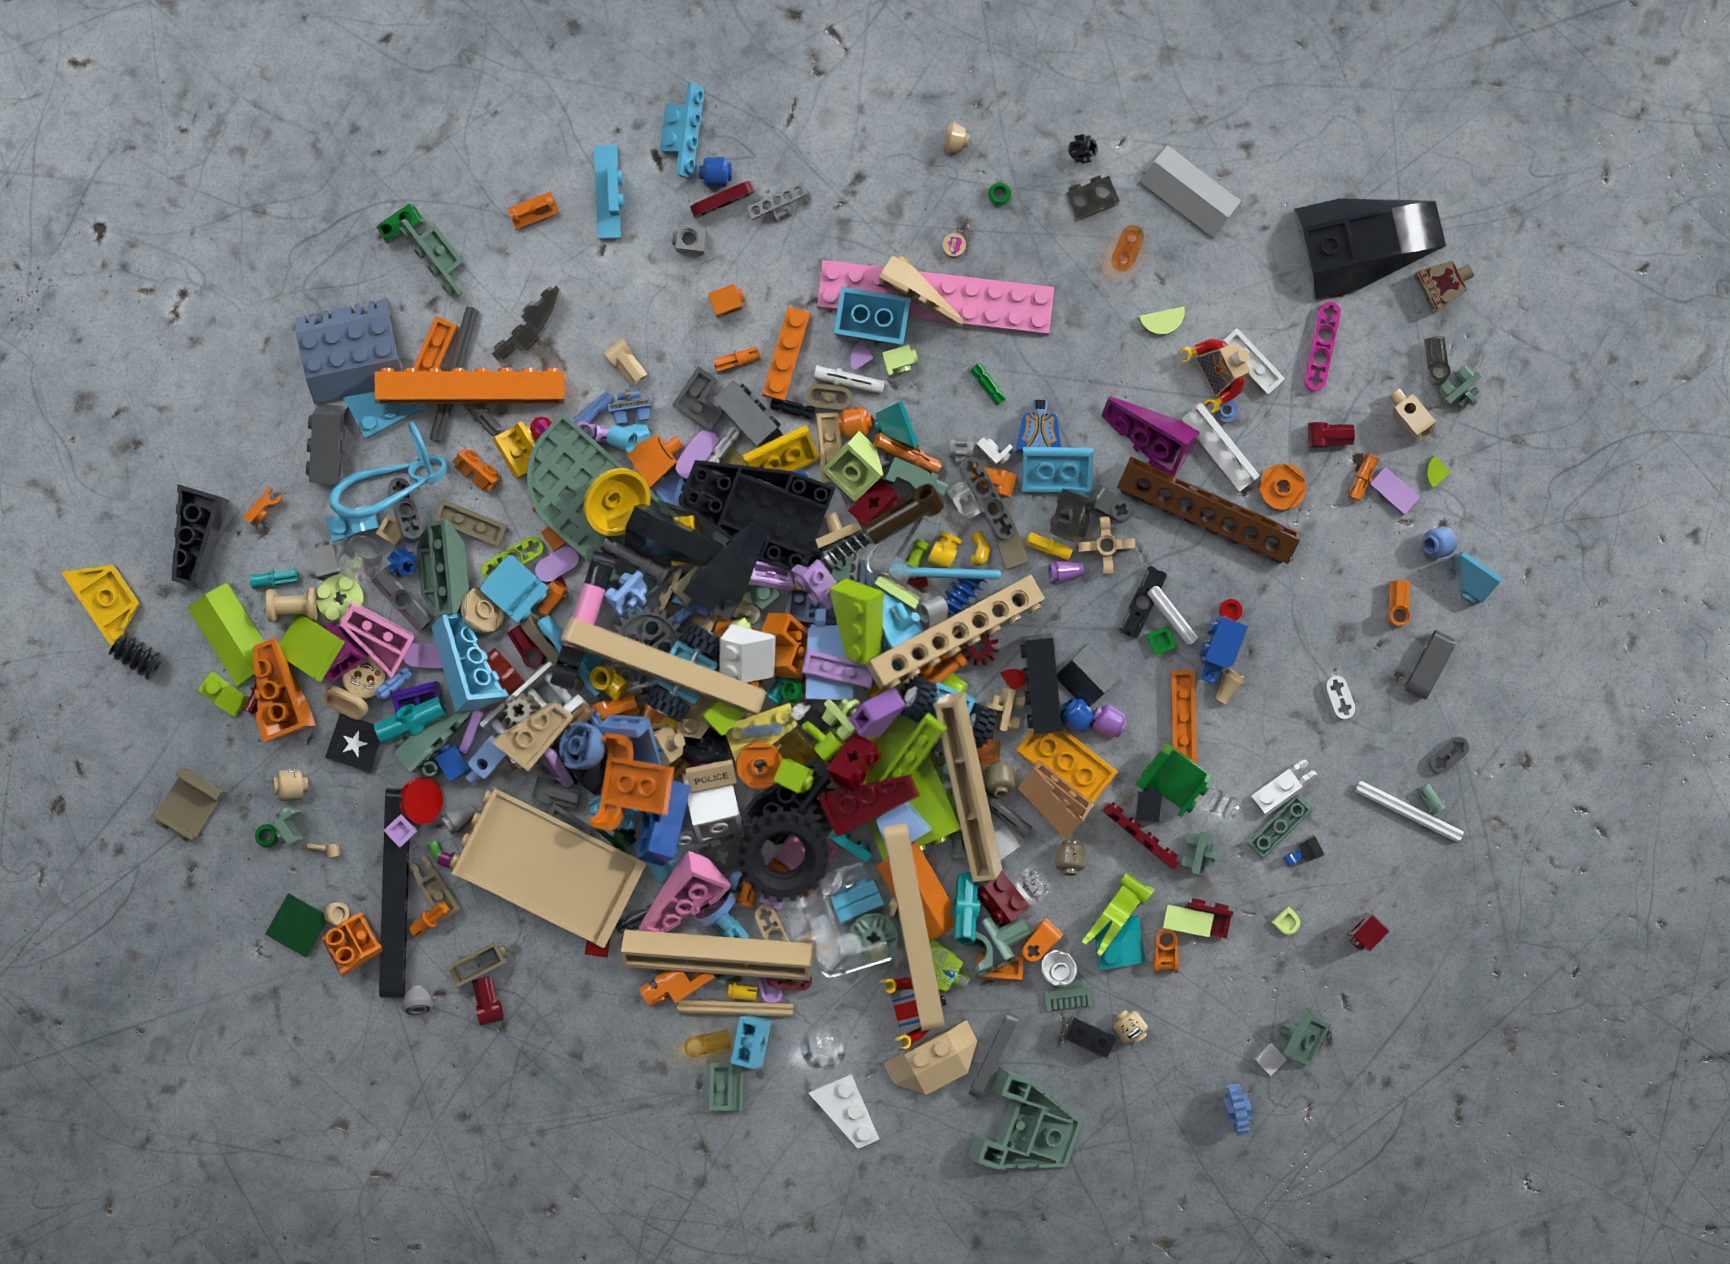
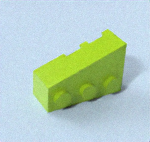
[829,579,884,665]

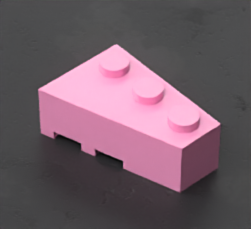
[339,600,414,678]

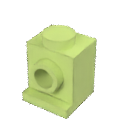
[882,345,919,377]

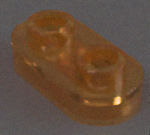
[1111,225,1144,271]

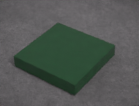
[265,893,327,957]

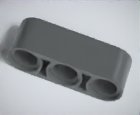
[1404,629,1457,700]

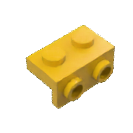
[492,421,535,480]

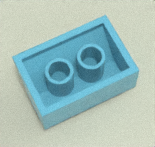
[834,287,911,345]

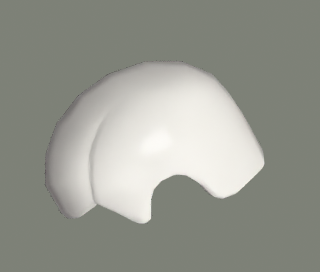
[1041,950,1077,987]

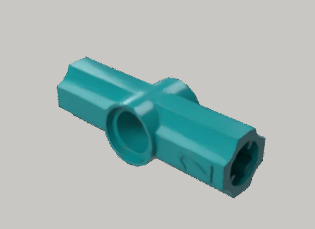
[374,697,447,743]
[952,872,980,945]

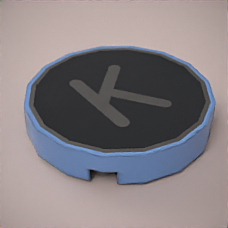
[694,888,736,926]

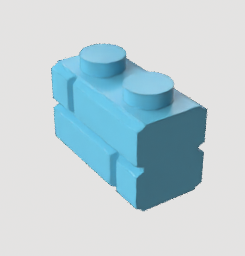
[830,877,885,924]

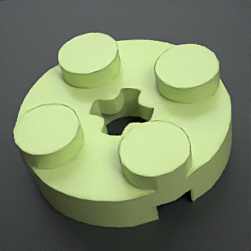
[316,575,364,622]

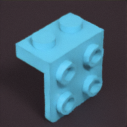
[480,555,549,623]

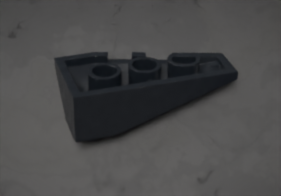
[625,504,725,566]
[740,757,830,845]

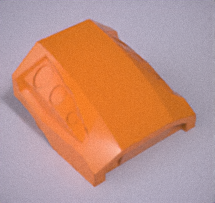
[321,912,382,978]

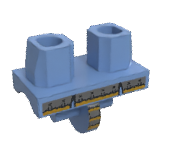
[608,385,652,425]

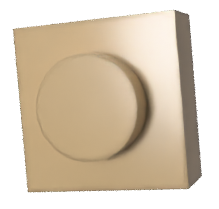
[375,514,402,546]

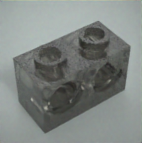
[1065,175,1120,222]

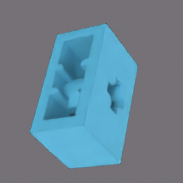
[731,1015,772,1069]

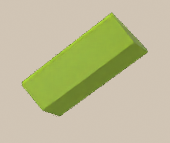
[187,583,264,686]

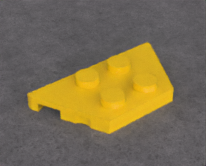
[61,565,140,647]

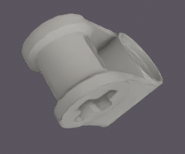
[917,595,948,643]

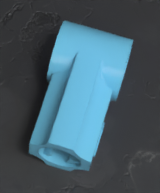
[607,423,651,452]

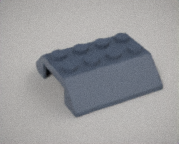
[295,298,403,404]

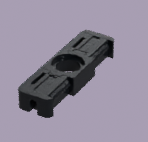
[1119,566,1167,639]

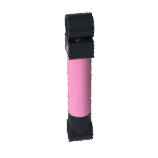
[549,550,617,691]

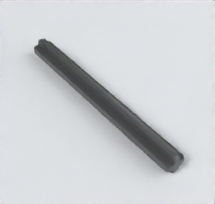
[430,306,478,442]

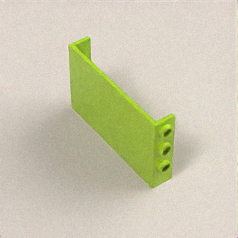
[832,714,961,860]

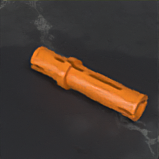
[873,433,942,474]

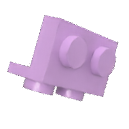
[791,560,837,610]

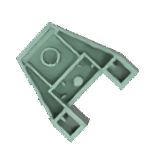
[967,1067,1083,1169]

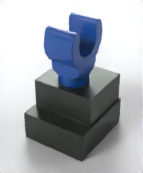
[1283,835,1325,866]

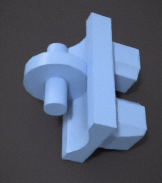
[605,571,647,617]

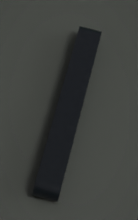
[379,788,410,998]

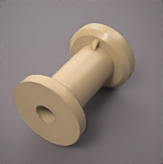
[266,587,318,622]

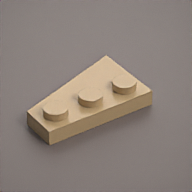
[491,700,574,771]

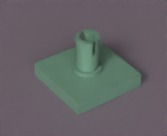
[1280,1012,1331,1067]

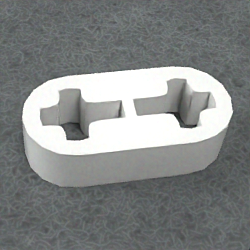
[1325,676,1355,719]

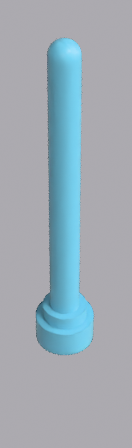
[890,562,1001,581]

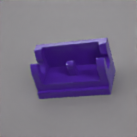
[390,681,444,713]

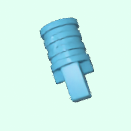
[711,912,749,939]

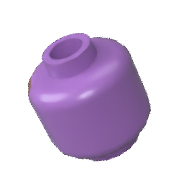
[1092,704,1127,739]

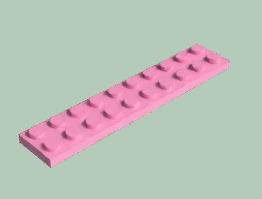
[817,260,1054,335]

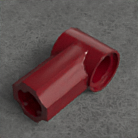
[1308,422,1355,447]
[507,625,546,669]
[472,976,504,1026]

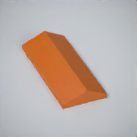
[875,840,954,941]

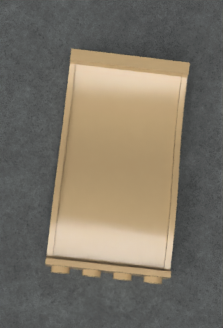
[449,787,646,948]

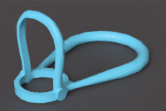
[329,422,447,518]

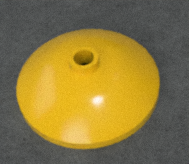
[584,468,650,536]

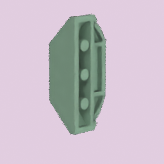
[417,520,469,616]

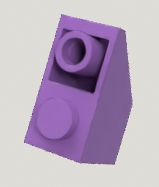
[849,688,907,737]

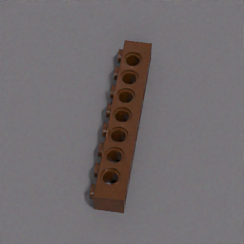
[1117,456,1301,564]

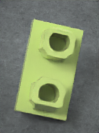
[822,698,861,740]

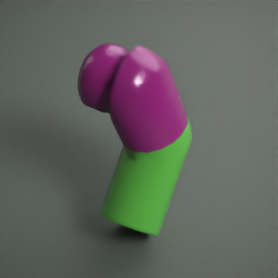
[427,840,458,868]

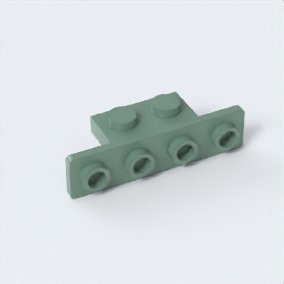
[397,219,463,297]

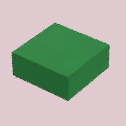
[1146,626,1177,656]

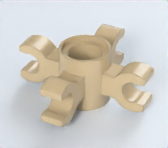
[1077,517,1135,574]

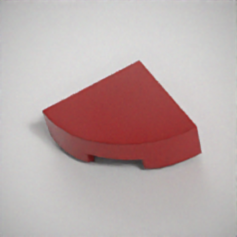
[1000,669,1027,690]

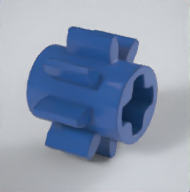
[387,547,417,578]

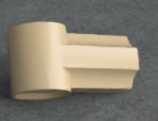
[603,337,648,387]

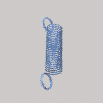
[731,722,793,739]

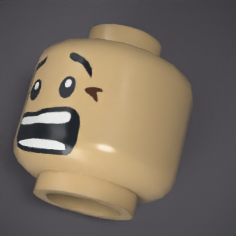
[1113,1010,1148,1046]

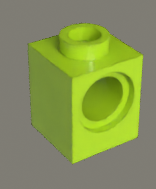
[773,759,814,793]

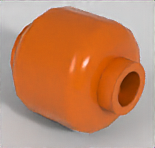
[838,407,874,438]

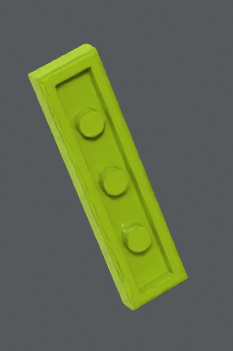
[878,713,947,781]

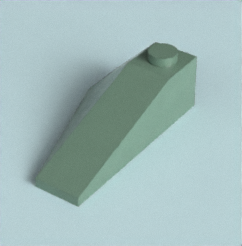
[393,709,479,772]

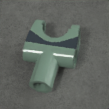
[955,918,1030,977]

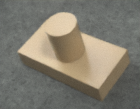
[815,512,862,550]

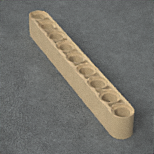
[560,617,767,715]
[883,823,945,1031]

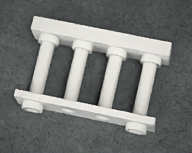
[479,661,590,769]

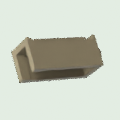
[445,941,509,988]

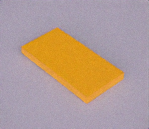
[1015,728,1118,803]

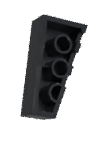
[1020,634,1062,734]

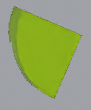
[1427,455,1451,488]

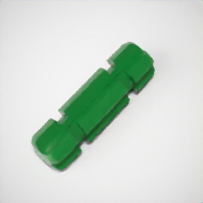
[971,363,1006,405]

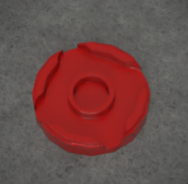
[399,777,443,824]

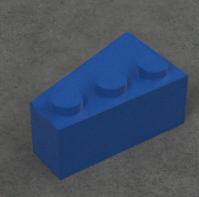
[638,780,691,866]

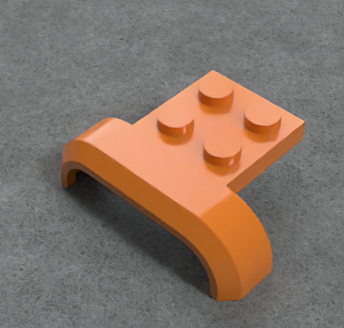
[589,733,674,830]

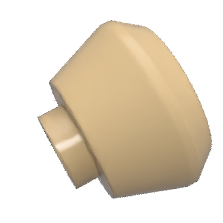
[944,122,970,154]

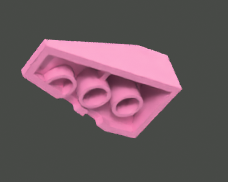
[639,851,731,933]

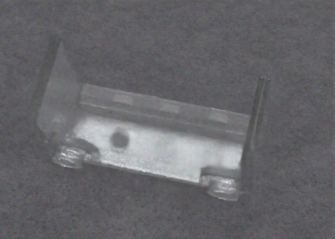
[865,493,972,604]
[801,862,891,977]

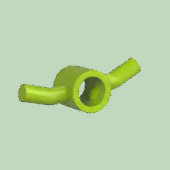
[802,721,845,763]

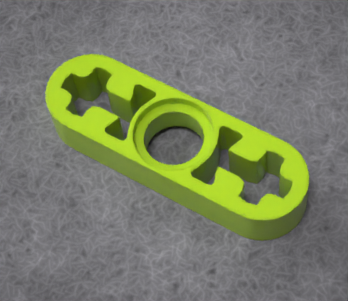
[482,536,544,579]

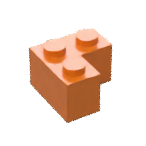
[761,613,807,678]

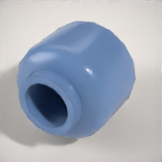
[1422,526,1457,559]

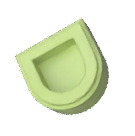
[1271,906,1300,935]

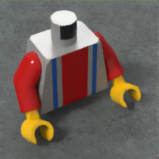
[880,977,947,1051]

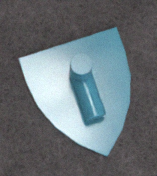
[883,594,925,649]

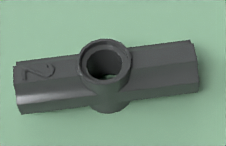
[371,567,434,633]

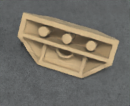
[883,1019,977,1095]

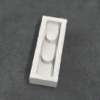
[1223,328,1285,395]

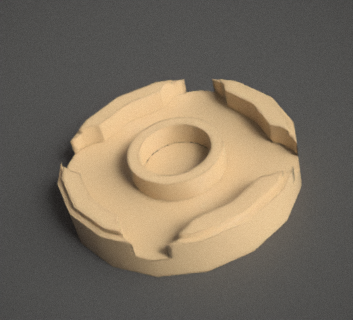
[461,587,505,634]

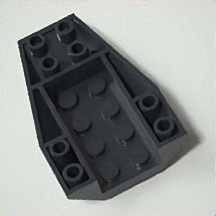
[1294,198,1446,300]
[678,460,836,572]

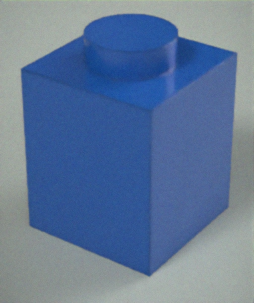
[435,744,471,782]

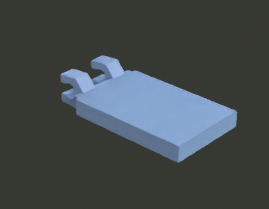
[805,609,853,700]

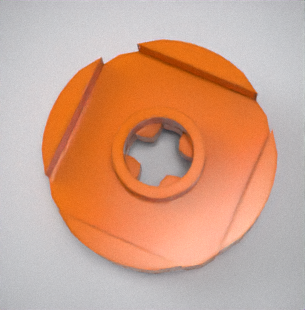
[1259,464,1306,511]
[736,741,783,789]

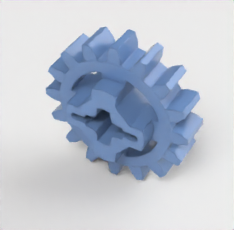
[1223,1083,1252,1136]

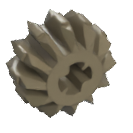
[501,693,541,729]

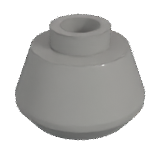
[401,986,434,1015]

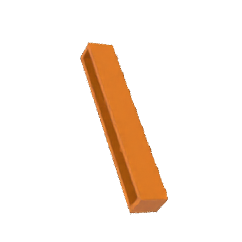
[375,368,565,404]

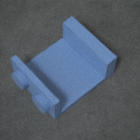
[598,715,662,765]

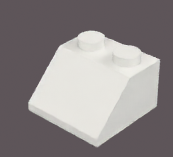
[720,624,775,683]

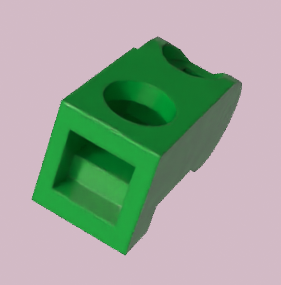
[377,203,425,244]

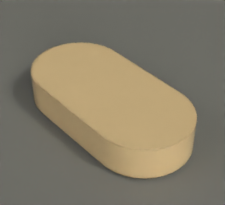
[324,686,368,720]

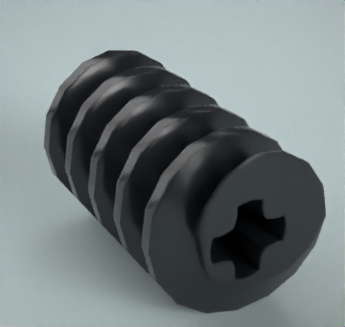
[108,632,162,680]

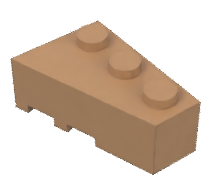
[1017,760,1094,840]

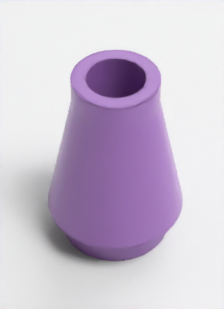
[1048,561,1084,584]

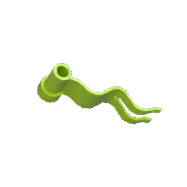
[1081,872,1154,957]

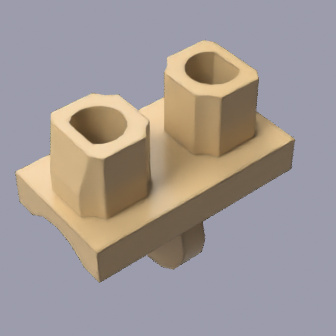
[985,688,1025,731]

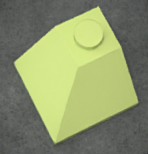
[821,431,884,502]

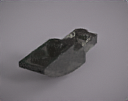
[492,286,561,363]

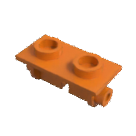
[507,191,559,230]
[452,448,502,492]

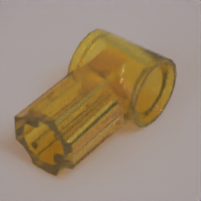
[684,1029,731,1058]

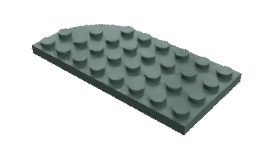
[527,412,679,601]

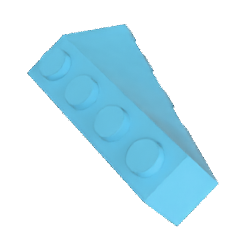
[431,613,509,712]

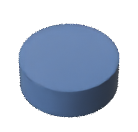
[729,868,743,893]

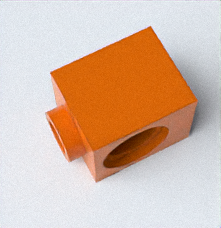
[708,284,745,318]

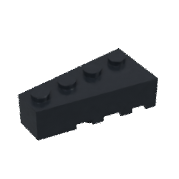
[171,484,229,590]

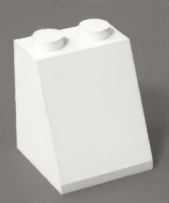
[683,774,744,844]

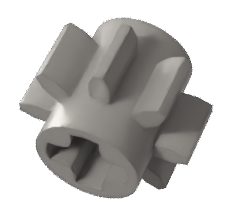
[949,435,973,463]

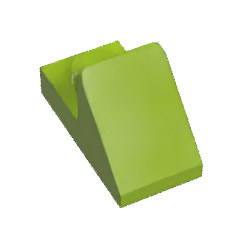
[198,671,249,718]

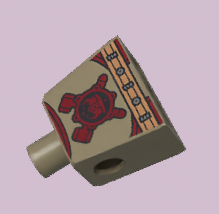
[1413,261,1474,314]

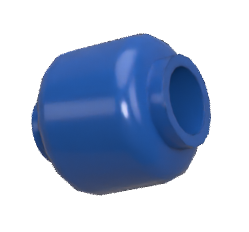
[699,157,732,188]
[1060,698,1094,733]

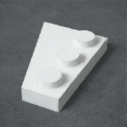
[808,1074,879,1149]

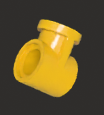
[927,531,962,569]
[590,665,630,700]

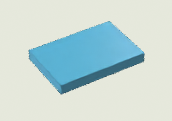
[1021,447,1094,493]

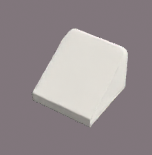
[1254,1043,1287,1076]

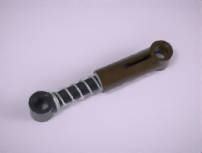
[801,483,944,575]

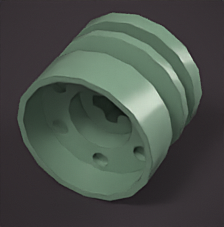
[849,912,899,963]

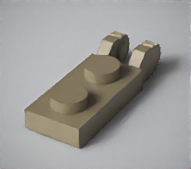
[409,855,461,922]

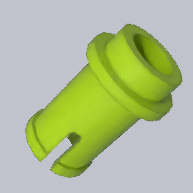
[904,538,930,568]

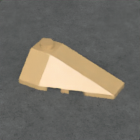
[879,255,964,327]

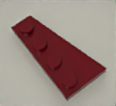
[817,774,920,837]
[1100,802,1180,870]

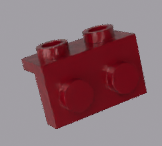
[977,870,1030,927]
[1184,898,1234,939]

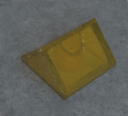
[776,727,827,765]

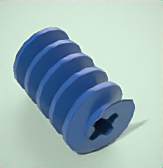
[944,567,988,616]

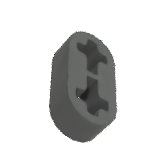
[1429,737,1469,773]

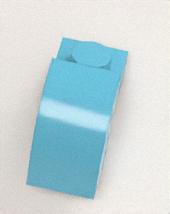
[325,506,380,542]

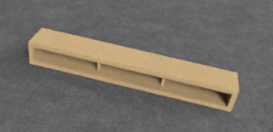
[934,693,1002,882]
[621,930,813,981]

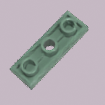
[1246,794,1313,859]

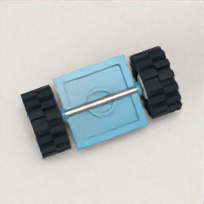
[644,622,720,723]
[900,676,996,749]

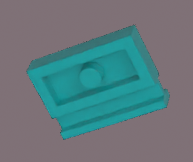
[828,829,872,862]

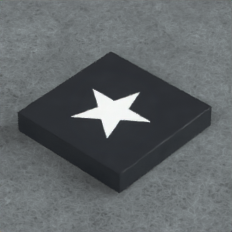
[325,713,381,772]

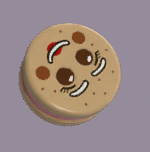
[343,655,388,699]

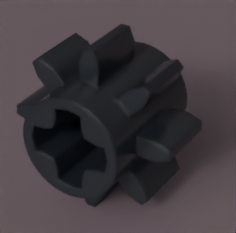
[1068,134,1098,164]

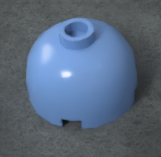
[559,721,605,770]

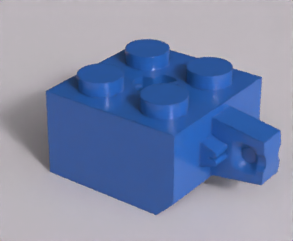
[1199,616,1248,684]

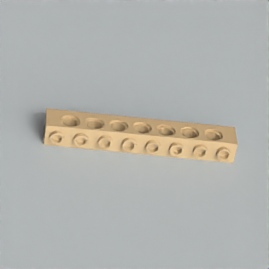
[866,575,1045,690]

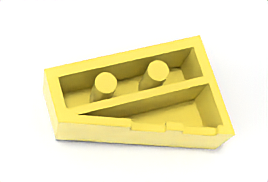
[726,703,798,763]

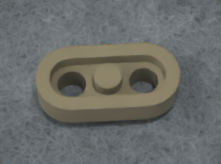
[806,384,852,411]

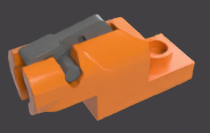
[638,969,716,1007]

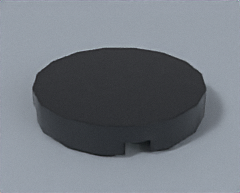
[683,729,729,763]

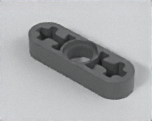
[388,477,423,543]

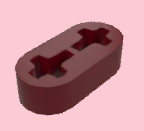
[766,974,812,991]

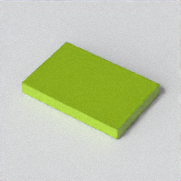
[279,614,345,682]

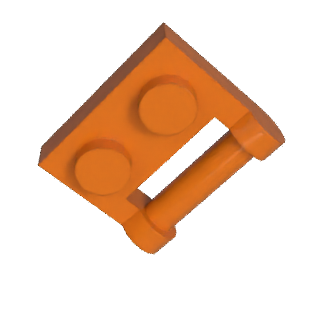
[918,652,968,683]

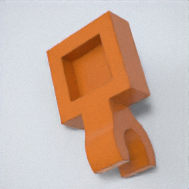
[243,487,283,525]

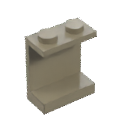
[151,767,225,842]

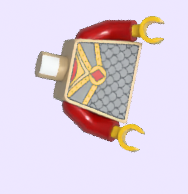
[1178,338,1250,413]

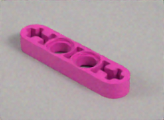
[1304,302,1341,392]

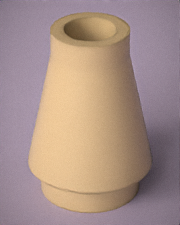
[1215,668,1244,705]

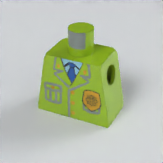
[911,939,970,992]

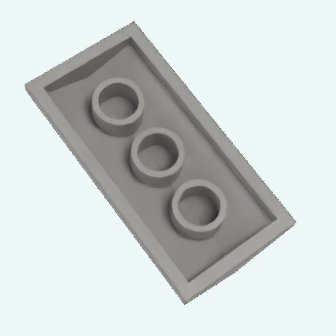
[1139,145,1241,238]

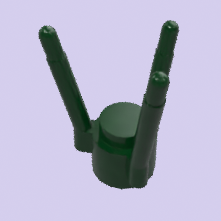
[590,824,637,851]

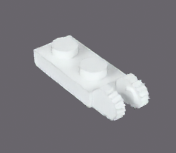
[1252,760,1317,816]

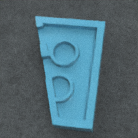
[343,392,428,439]

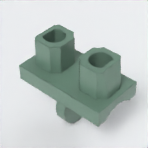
[1438,365,1482,407]
[1181,832,1222,876]

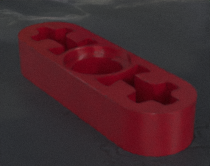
[689,180,756,218]

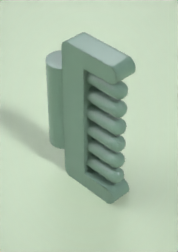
[1044,979,1093,1012]

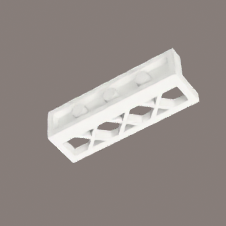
[1180,403,1260,492]

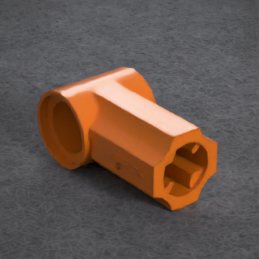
[970,463,1018,498]
[1386,580,1411,628]
[590,694,641,721]

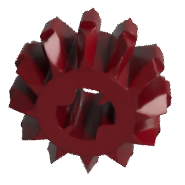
[960,627,999,666]

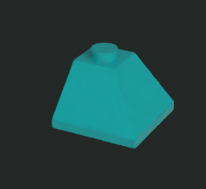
[873,401,919,450]
[1092,915,1146,970]

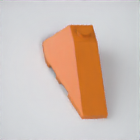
[253,638,316,743]

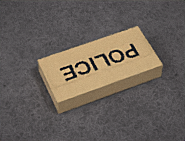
[686,759,737,792]

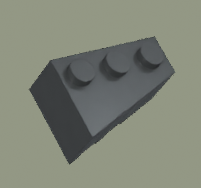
[306,404,348,485]

